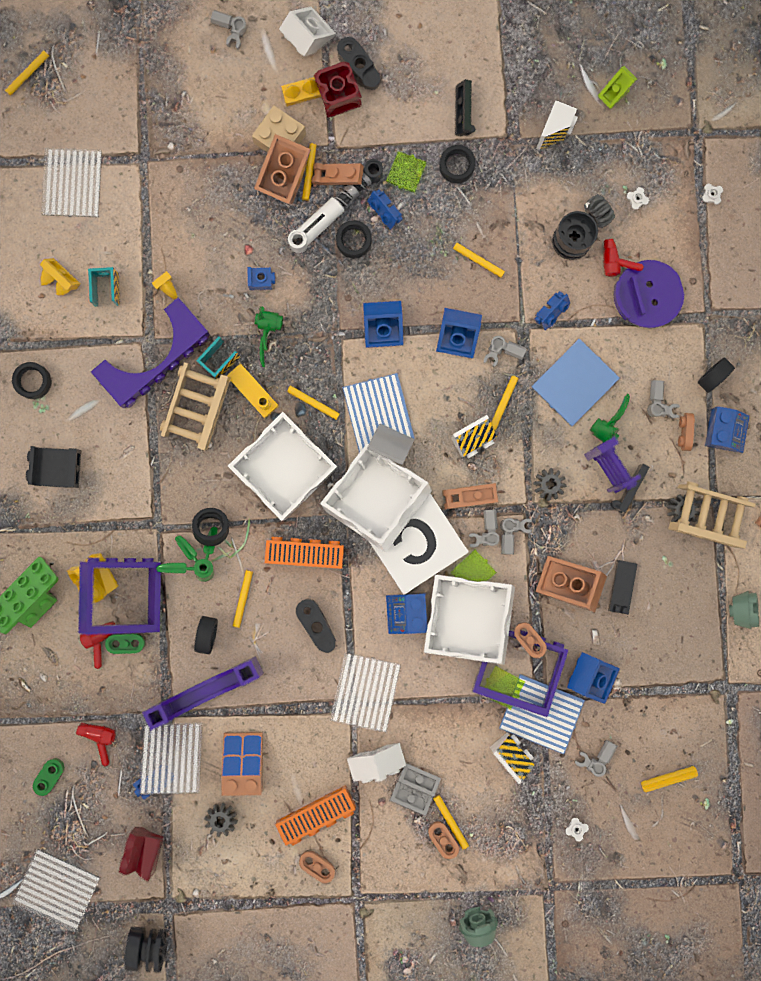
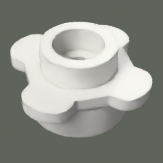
[702,184,723,205]
[627,187,649,210]
[565,818,589,841]

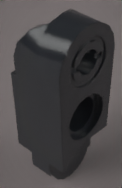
[337,37,380,90]
[296,599,336,653]

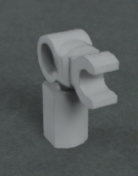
[211,10,247,50]
[484,336,527,367]
[647,380,680,419]
[469,509,499,548]
[500,518,532,554]
[574,740,618,777]

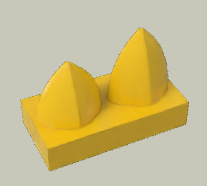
[281,77,321,106]
[40,258,81,295]
[152,271,178,300]

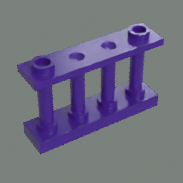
[584,437,641,494]

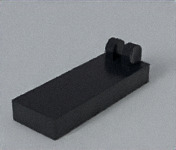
[455,79,476,136]
[610,464,650,513]
[608,560,638,615]

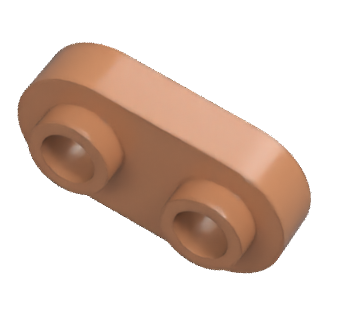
[678,413,695,451]
[514,622,547,658]
[428,821,459,859]
[299,850,335,883]

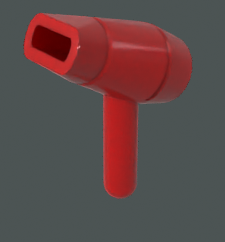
[603,239,644,277]
[80,621,115,669]
[76,723,116,767]

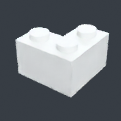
[347,743,406,783]

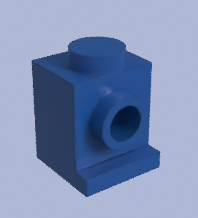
[247,267,276,290]

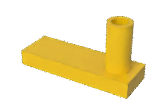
[227,363,279,418]

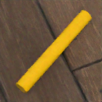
[5,50,49,96]
[302,143,317,201]
[453,242,505,278]
[491,376,519,430]
[287,386,340,420]
[233,570,253,628]
[433,795,469,850]

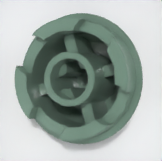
[729,591,760,630]
[459,907,498,947]

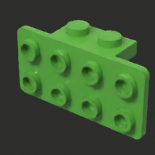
[0,557,58,634]

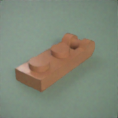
[311,163,364,185]
[442,483,498,509]

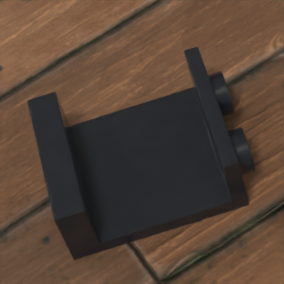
[26,446,81,488]

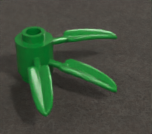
[255,306,283,367]
[590,394,630,442]
[156,526,218,582]

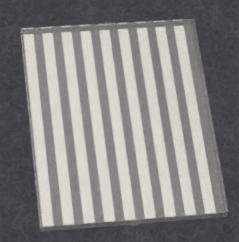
[41,148,102,217]
[330,652,401,733]
[139,722,203,795]
[12,849,101,932]

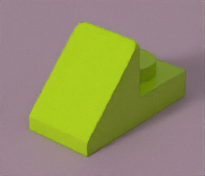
[598,66,637,109]

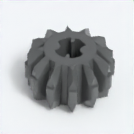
[584,194,615,228]
[533,468,567,501]
[667,494,700,525]
[204,803,238,837]

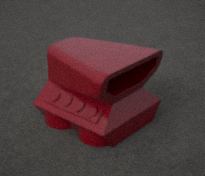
[313,61,362,118]
[119,827,164,881]

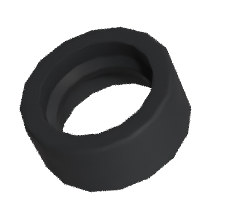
[439,145,475,184]
[336,220,372,259]
[698,357,735,393]
[12,362,52,400]
[192,508,229,546]
[194,616,218,655]

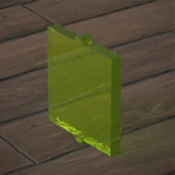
[386,151,427,193]
[451,550,497,582]
[484,666,525,710]

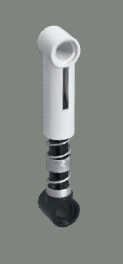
[288,159,383,253]

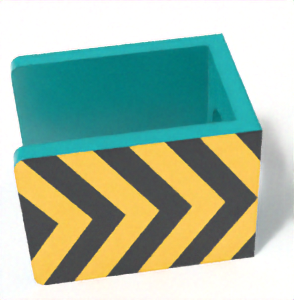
[88,267,120,307]
[196,336,240,379]

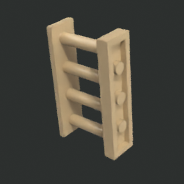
[160,362,231,450]
[668,482,756,549]

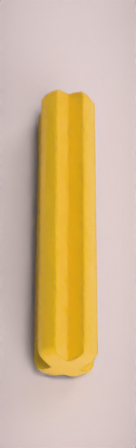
[641,766,698,792]

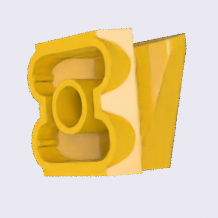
[67,553,118,603]

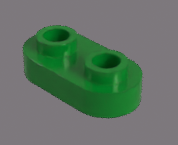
[105,634,145,654]
[33,758,65,796]

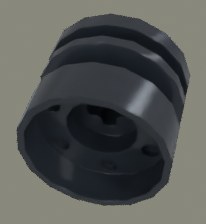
[552,211,598,260]
[124,927,167,973]

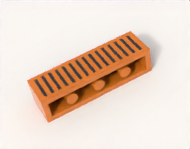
[265,537,344,569]
[275,785,356,846]

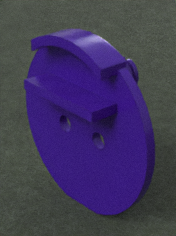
[613,260,684,328]

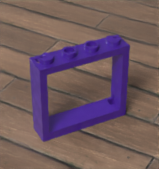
[78,558,161,635]
[472,630,569,717]

